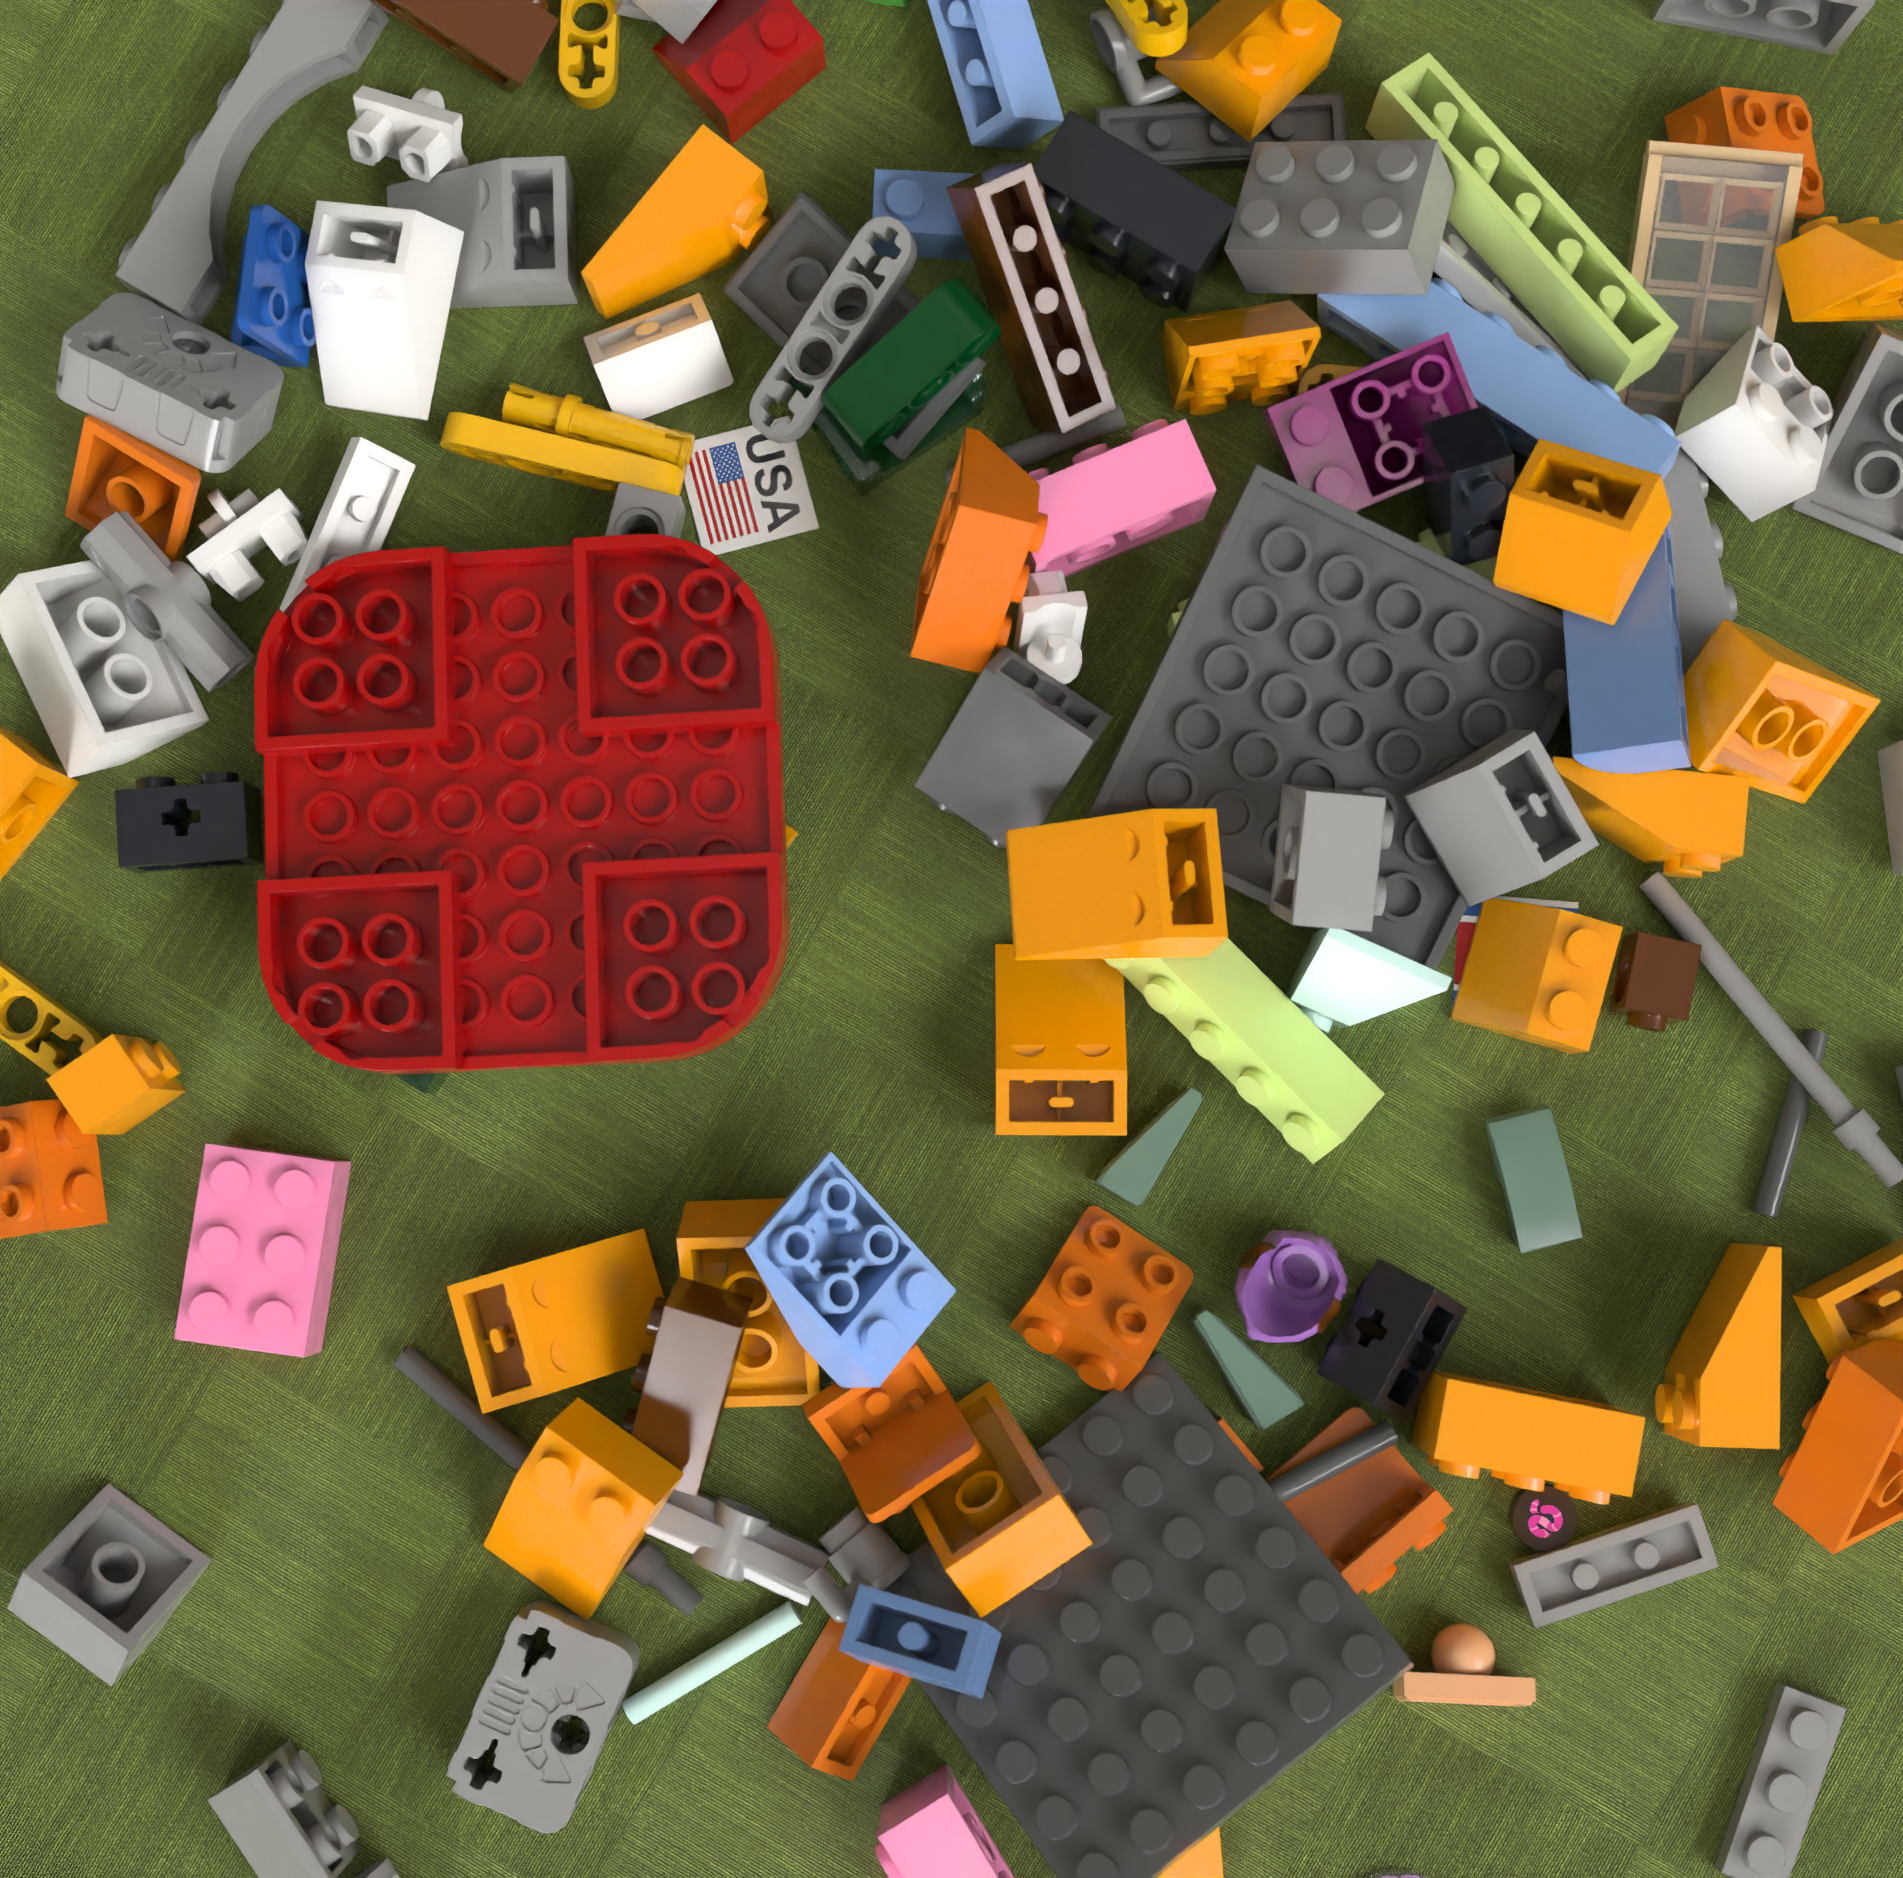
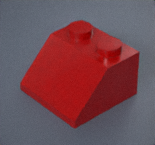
[652,0,826,145]

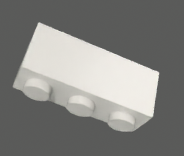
[0,560,209,778]

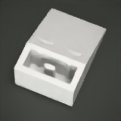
[305,200,464,421]

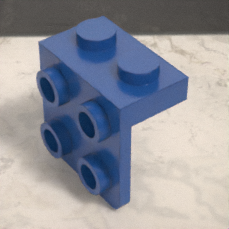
[230,204,316,367]

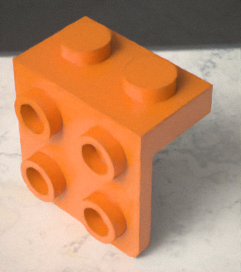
[1664,86,1825,227]
[0,1099,108,1239]
[1009,1206,1194,1393]
[801,1342,981,1523]
[1265,1406,1453,1594]

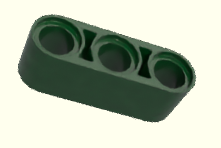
[822,277,1002,452]

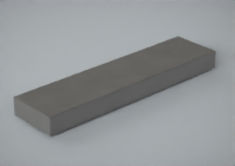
[1094,93,1346,172]

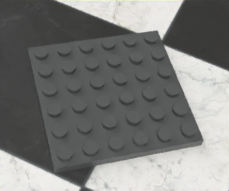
[1084,464,1567,971]
[883,1352,1414,1878]

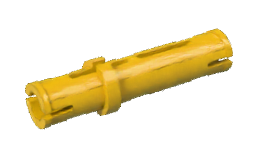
[502,382,695,472]

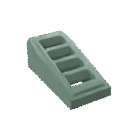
[1093,1088,1203,1207]
[1189,1307,1305,1430]

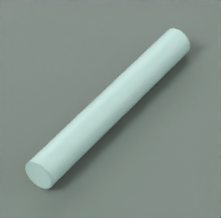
[622,1600,803,1725]

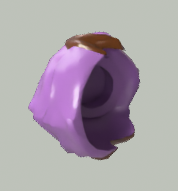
[1234,1229,1348,1343]

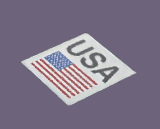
[684,416,819,555]

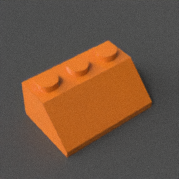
[910,427,1048,674]
[1772,1338,1903,1555]

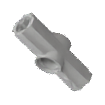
[79,510,254,692]
[646,1490,830,1606]

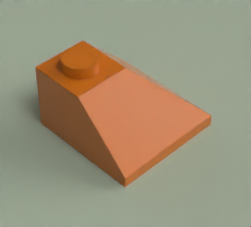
[64,414,201,563]

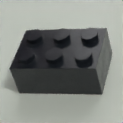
[1034,111,1236,312]

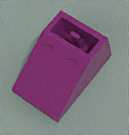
[1262,332,1478,512]

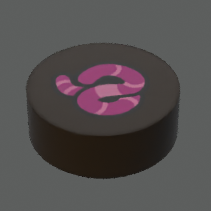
[1508,1484,1577,1551]

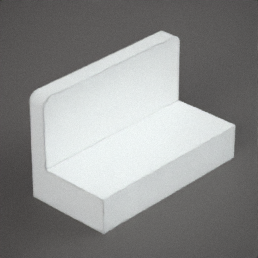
[583,293,734,420]

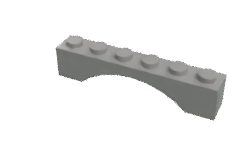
[115,0,389,326]

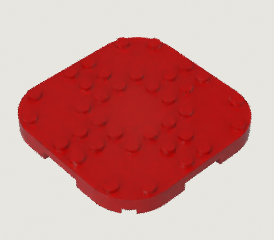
[254,534,789,1075]

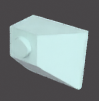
[1286,928,1452,1034]

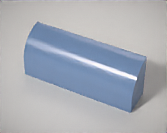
[1562,525,1691,774]

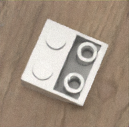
[1674,325,1834,522]

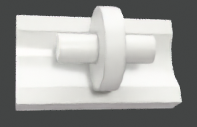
[347,85,469,183]
[186,488,309,602]
[1013,570,1088,685]

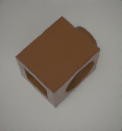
[1609,932,1702,1032]

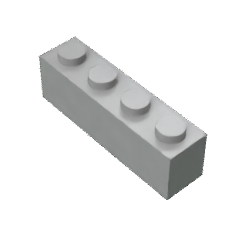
[1663,447,1738,676]

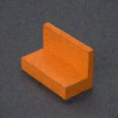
[766,1617,912,1781]

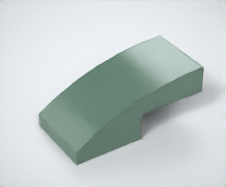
[1484,1104,1582,1253]

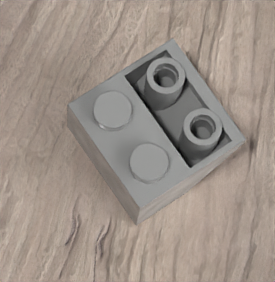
[1403,728,1599,907]
[208,1740,361,1878]

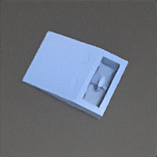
[744,1151,957,1388]

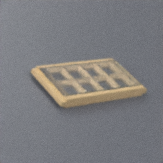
[1617,140,1804,431]

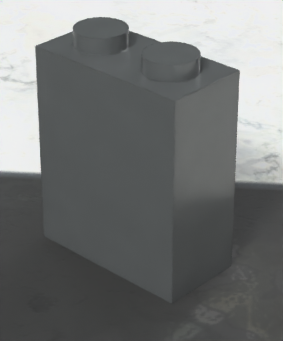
[915,646,1112,849]

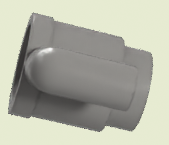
[1089,6,1183,106]
[802,1505,912,1623]

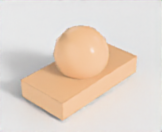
[1393,1622,1536,1707]

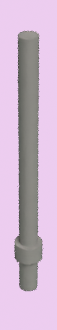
[1639,871,1903,1188]

